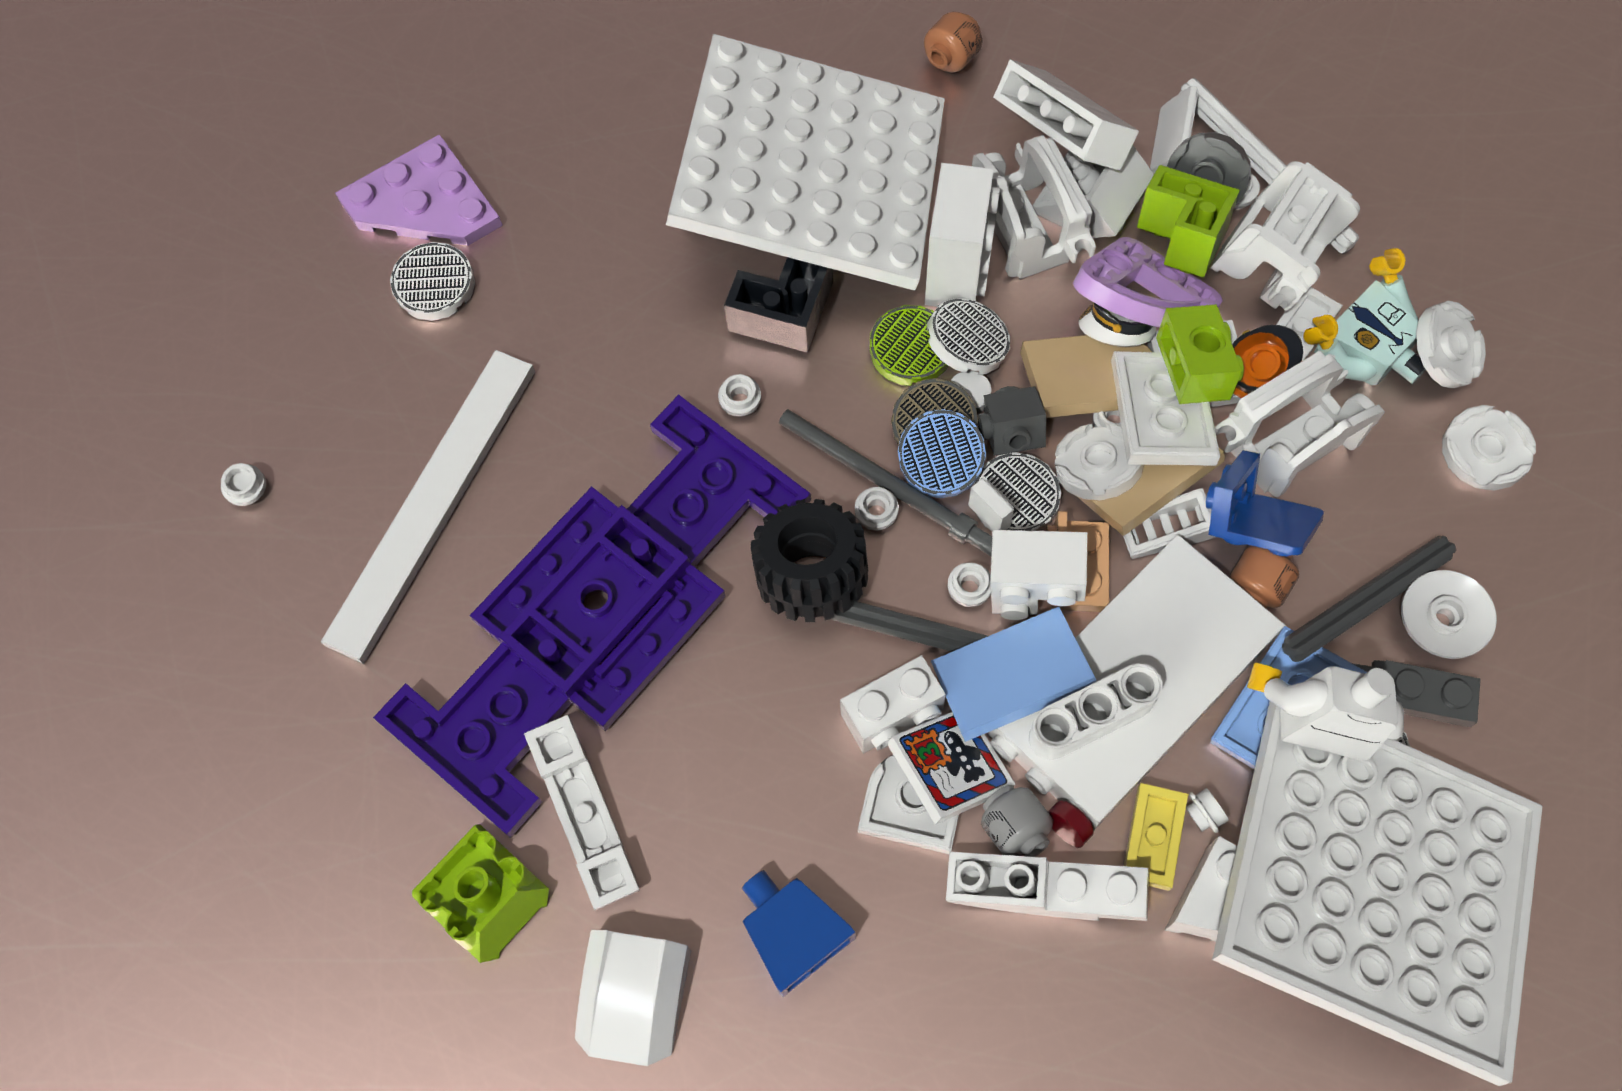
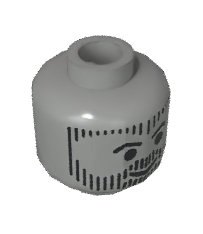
[981,785,1053,857]

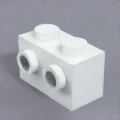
[840,655,946,754]

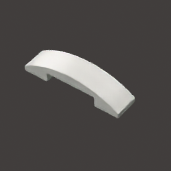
[524,715,640,910]

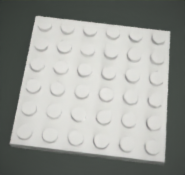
[666,34,945,291]
[1212,701,1543,1086]

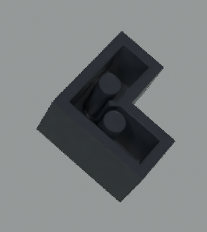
[724,257,833,353]

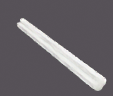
[1179,78,1359,254]

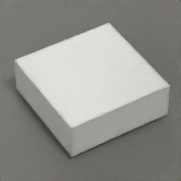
[968,478,1014,530]

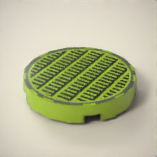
[870,305,948,386]

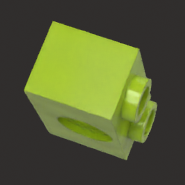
[1156,304,1244,404]

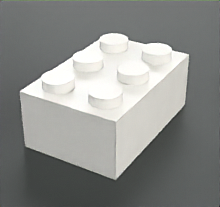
[925,163,1000,307]

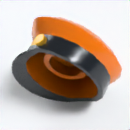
[1232,325,1303,398]

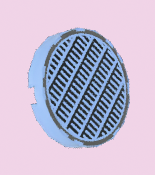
[898,409,986,498]

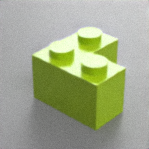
[1137,165,1240,278]

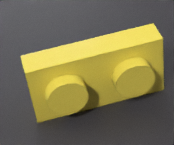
[1124,783,1188,891]

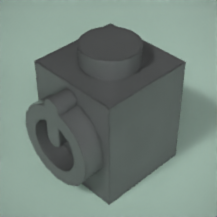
[978,386,1046,456]

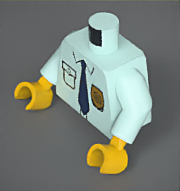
[1303,248,1426,385]

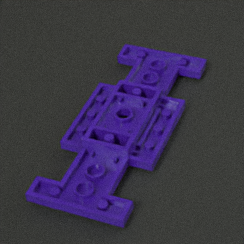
[373,394,811,838]

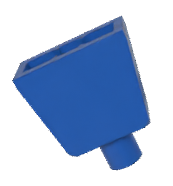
[742,870,856,997]

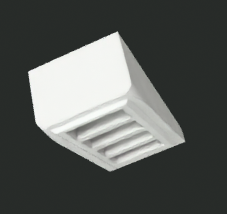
[1123,487,1216,559]

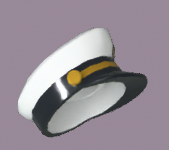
[1079,287,1156,347]

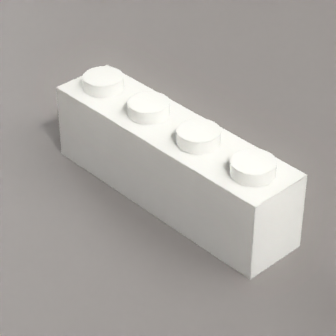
[993,59,1139,170]

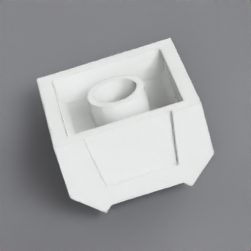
[575,930,691,1066]

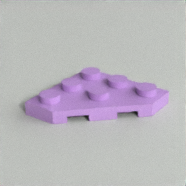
[335,134,503,246]

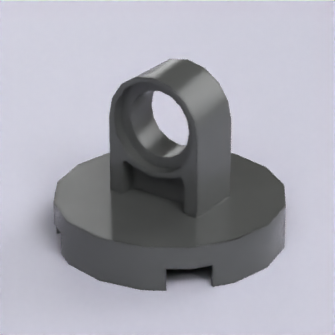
[1167,132,1251,206]

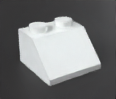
[1032,145,1154,238]

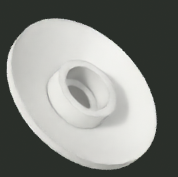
[1401,570,1497,659]

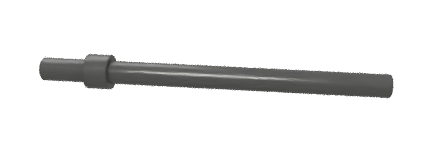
[779,409,992,557]

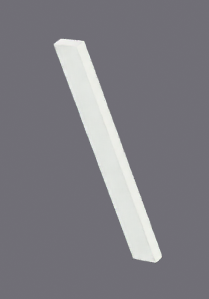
[321,350,535,664]

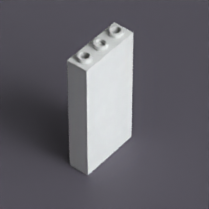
[988,534,1285,831]

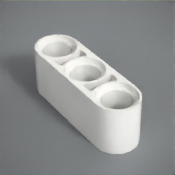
[1029,663,1163,760]

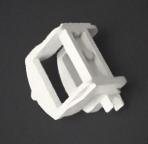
[972,135,1096,279]
[1210,161,1360,312]
[1215,351,1385,497]

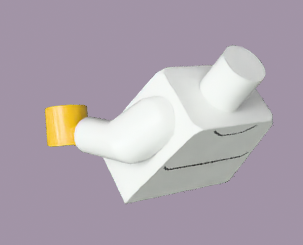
[1247,663,1404,761]

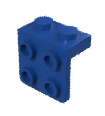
[1206,450,1324,556]

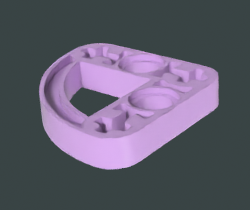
[1073,237,1223,327]

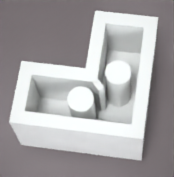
[990,530,1087,620]

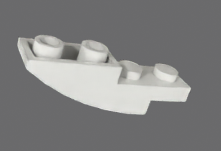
[946,852,1149,921]

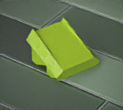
[412,824,549,963]

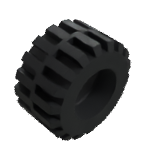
[751,499,868,622]

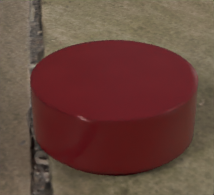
[1048,801,1094,848]

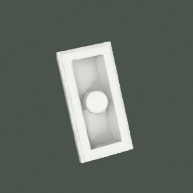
[1150,86,1199,173]

